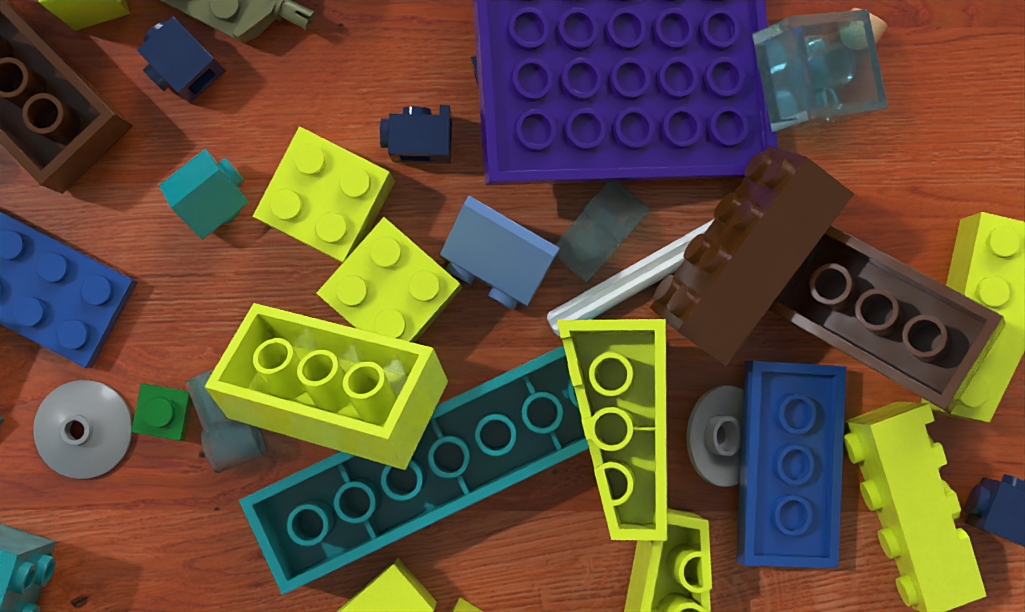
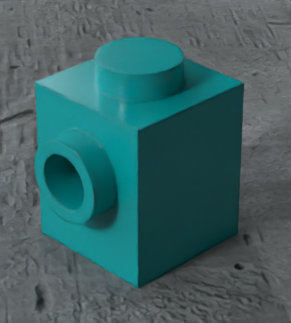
[159,148,249,240]

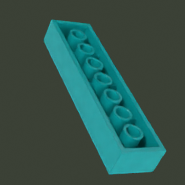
[238,345,589,595]

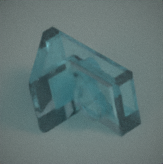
[555,182,650,284]

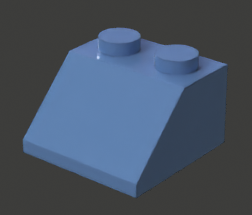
[440,196,560,310]

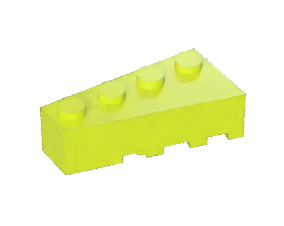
[921,212,1025,423]
[556,319,668,541]
[843,402,987,612]
[624,508,712,612]

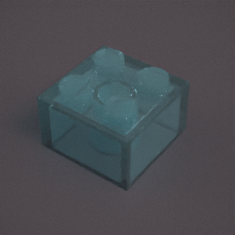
[752,9,888,132]

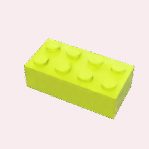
[204,303,448,470]

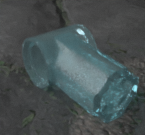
[185,369,266,473]

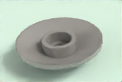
[33,380,133,479]
[686,385,744,487]

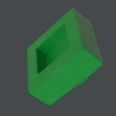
[131,383,194,441]

